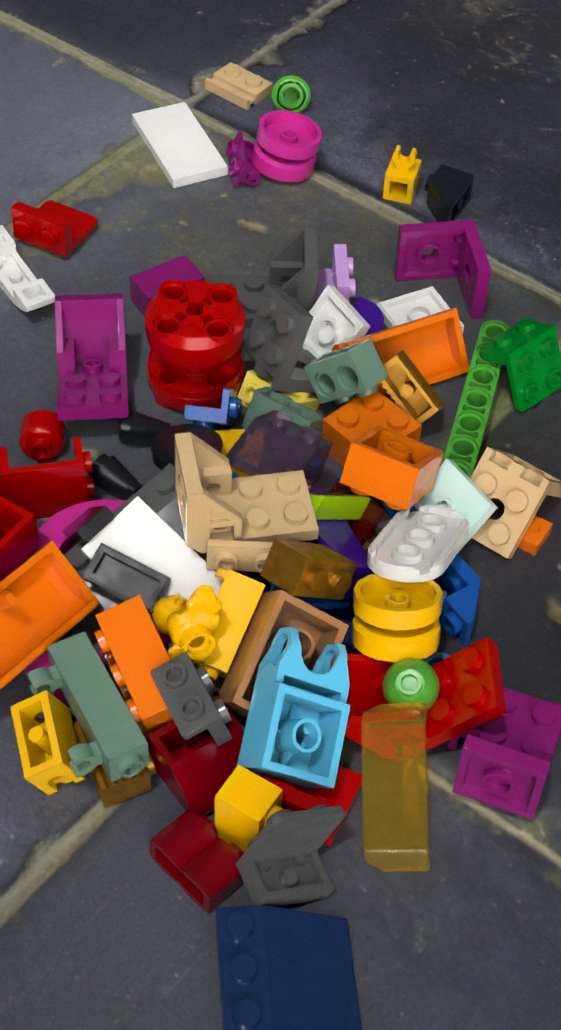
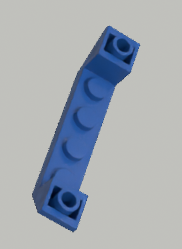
[333,473,481,647]

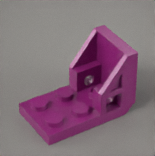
[55,293,129,421]
[452,687,561,820]

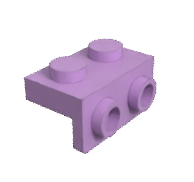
[316,244,356,302]

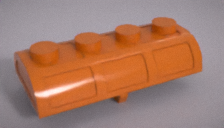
[332,307,469,404]
[0,540,100,690]

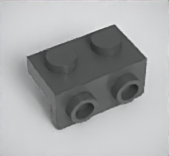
[150,652,233,746]

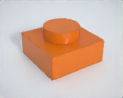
[518,515,553,556]

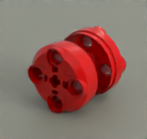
[144,280,246,410]

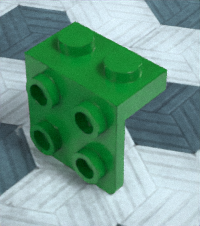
[480,318,561,412]

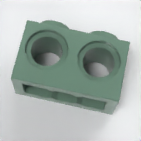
[303,338,388,405]

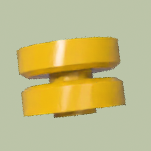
[352,574,443,663]

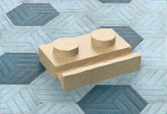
[205,62,273,110]

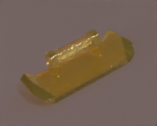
[361,703,431,872]

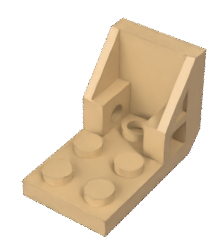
[174,432,319,553]

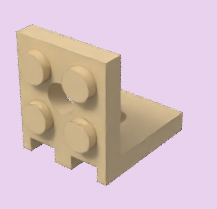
[470,447,561,559]

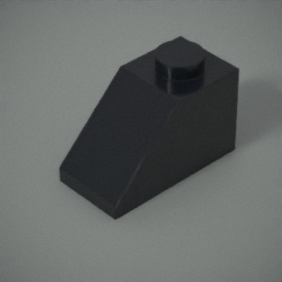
[425,164,474,222]

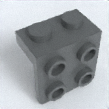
[236,805,346,907]

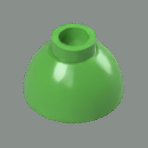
[271,75,311,113]
[382,658,440,714]

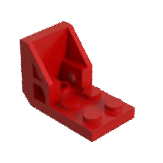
[345,637,507,760]

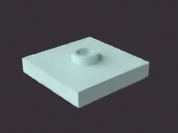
[414,458,498,553]

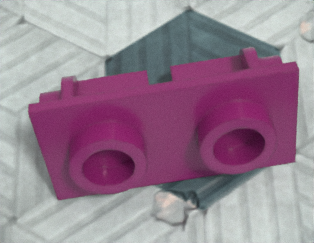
[226,130,261,189]

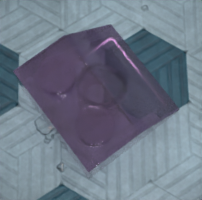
[225,410,333,486]

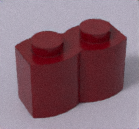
[150,809,244,913]

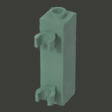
[27,631,149,782]

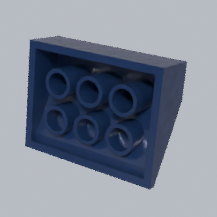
[216,905,362,1030]

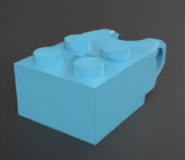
[237,626,351,789]

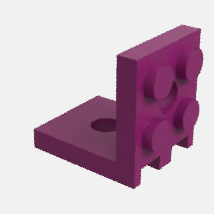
[394,220,491,319]

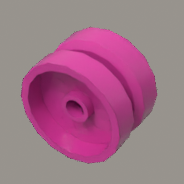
[251,110,322,182]

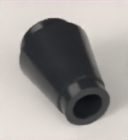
[118,410,170,445]
[88,454,143,500]

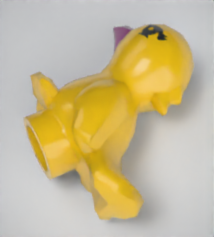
[151,585,222,664]

